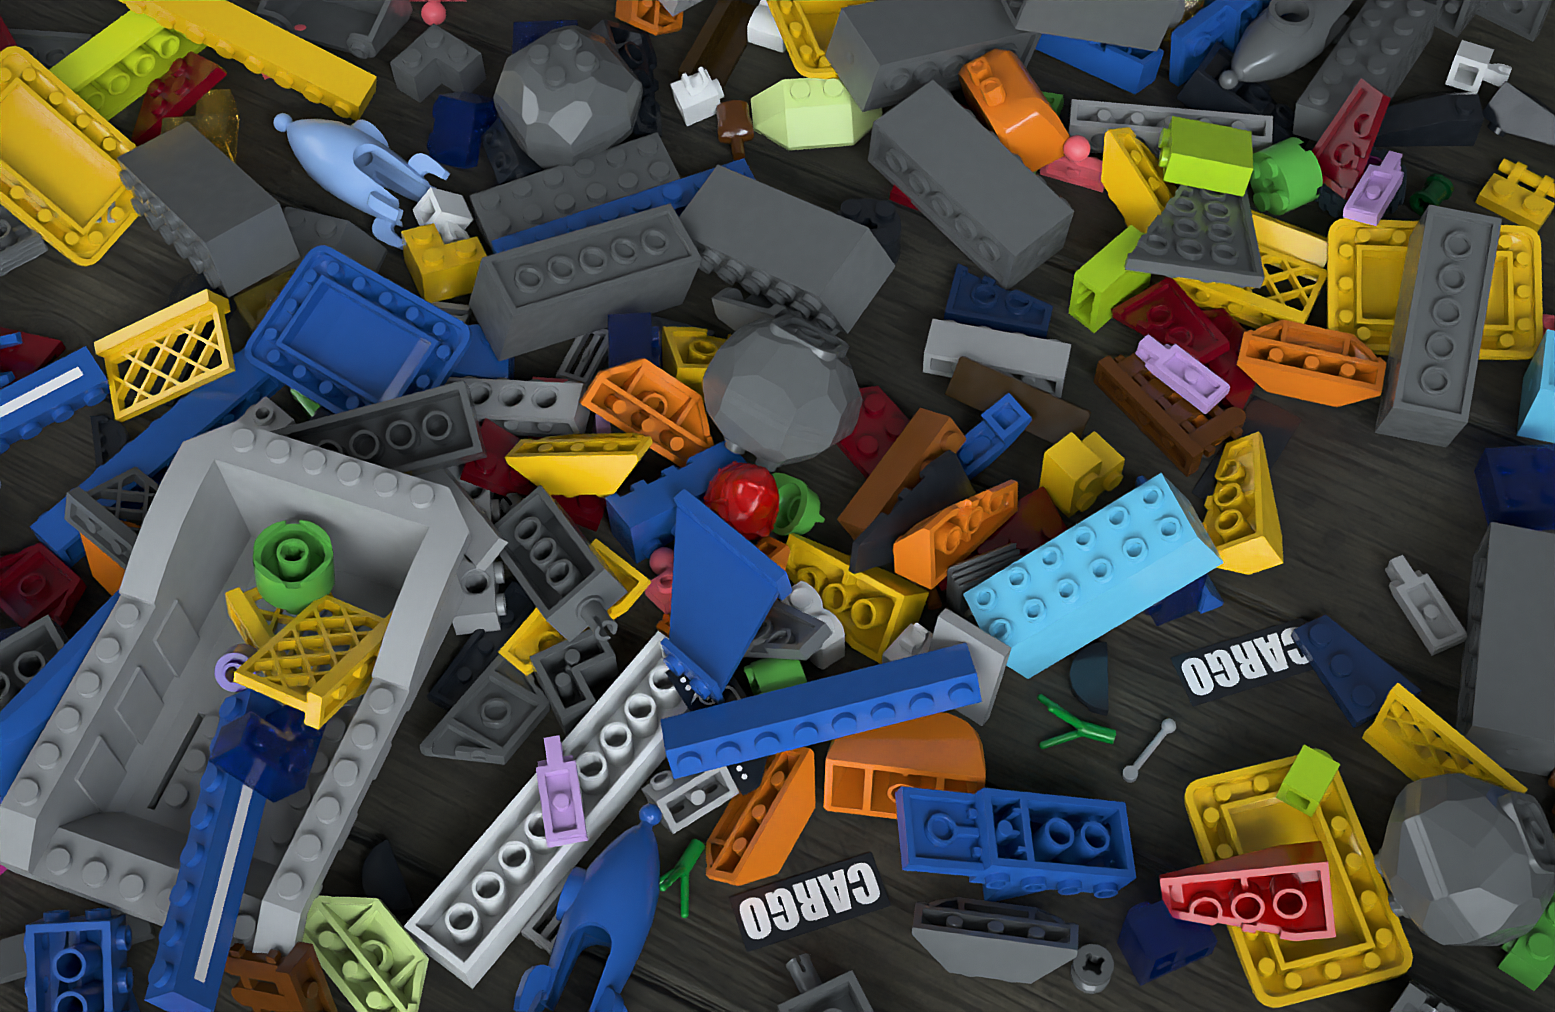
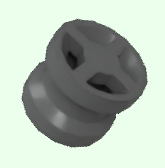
[1070,944,1114,994]

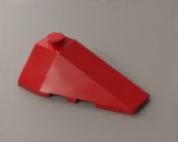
[1159,841,1336,941]

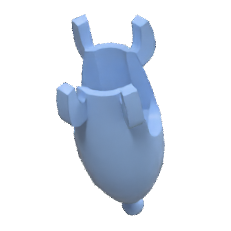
[273,113,450,250]

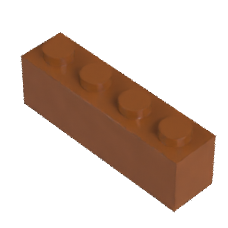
[837,408,966,540]

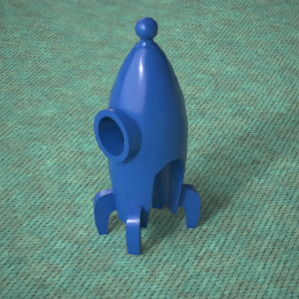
[513,803,662,1012]

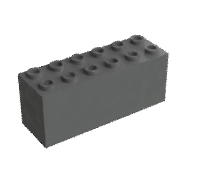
[825,0,1042,112]
[868,80,1074,290]
[117,121,301,298]
[679,165,896,334]
[469,203,702,361]
[1375,204,1502,447]
[1455,522,1555,777]

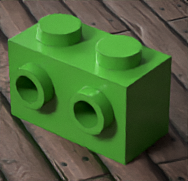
[1497,893,1555,991]

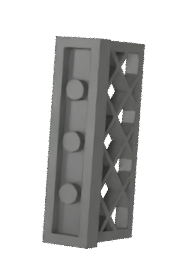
[64,467,159,570]

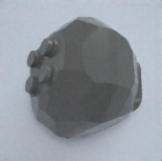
[493,25,643,170]
[703,314,863,472]
[1374,773,1555,946]

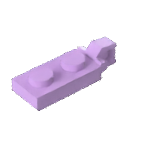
[1343,151,1404,226]
[1136,334,1230,415]
[536,735,588,848]

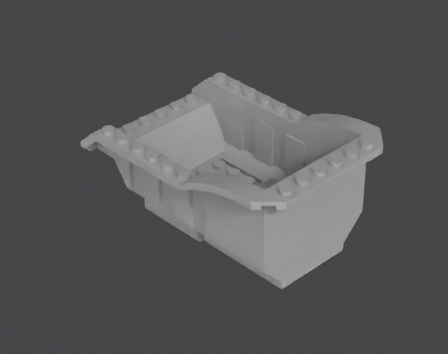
[0,421,472,957]

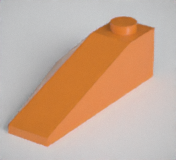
[893,479,1018,590]

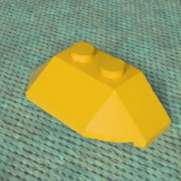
[1101,127,1177,233]
[505,433,653,497]

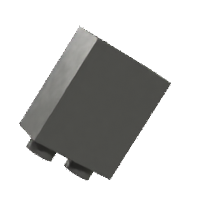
[1001,0,1185,52]

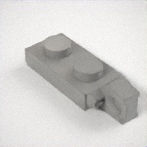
[1385,555,1467,656]

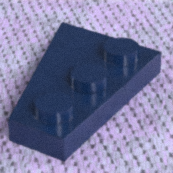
[944,263,1053,339]
[1291,614,1422,728]

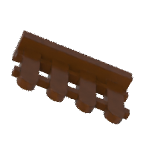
[1094,352,1246,477]
[224,941,338,1012]

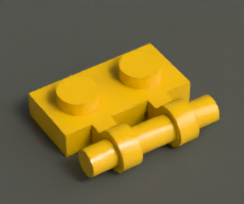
[1475,158,1555,232]

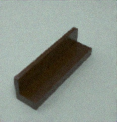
[678,0,757,90]
[945,356,1091,444]

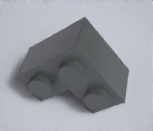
[390,24,487,103]
[530,629,619,737]

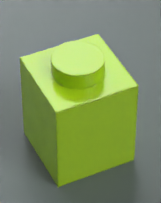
[1276,745,1340,817]

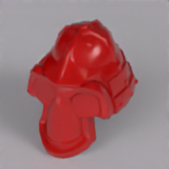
[703,461,780,540]

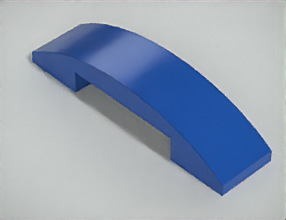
[956,393,1032,481]

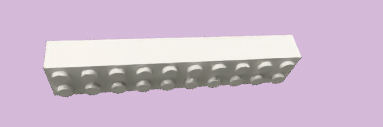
[404,631,698,989]

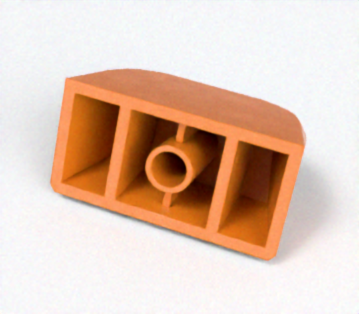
[958,48,1070,172]
[823,712,986,819]

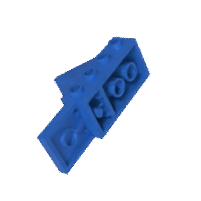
[1169,0,1288,87]
[895,786,1136,902]
[24,908,140,1012]

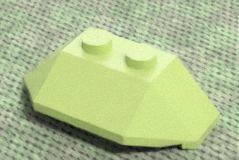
[751,78,882,151]
[302,895,429,1012]

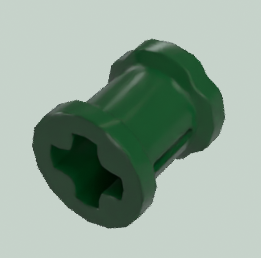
[1409,173,1454,216]

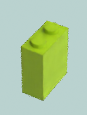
[1158,116,1253,197]
[1069,225,1151,333]

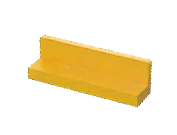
[1251,210,1327,281]

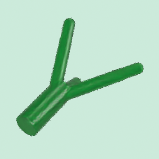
[1037,694,1116,749]
[659,839,705,918]

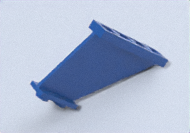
[660,488,793,705]

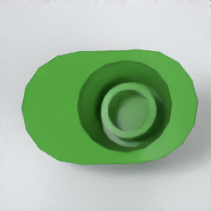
[772,473,825,535]

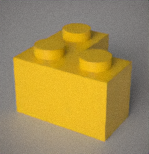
[401,223,487,303]
[1039,431,1125,518]

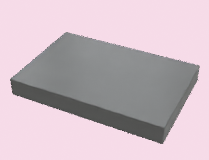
[928,608,1012,726]

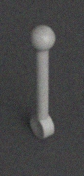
[1122,718,1176,783]

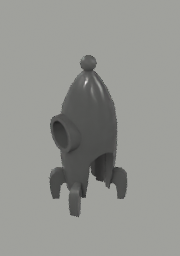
[1219,0,1353,90]

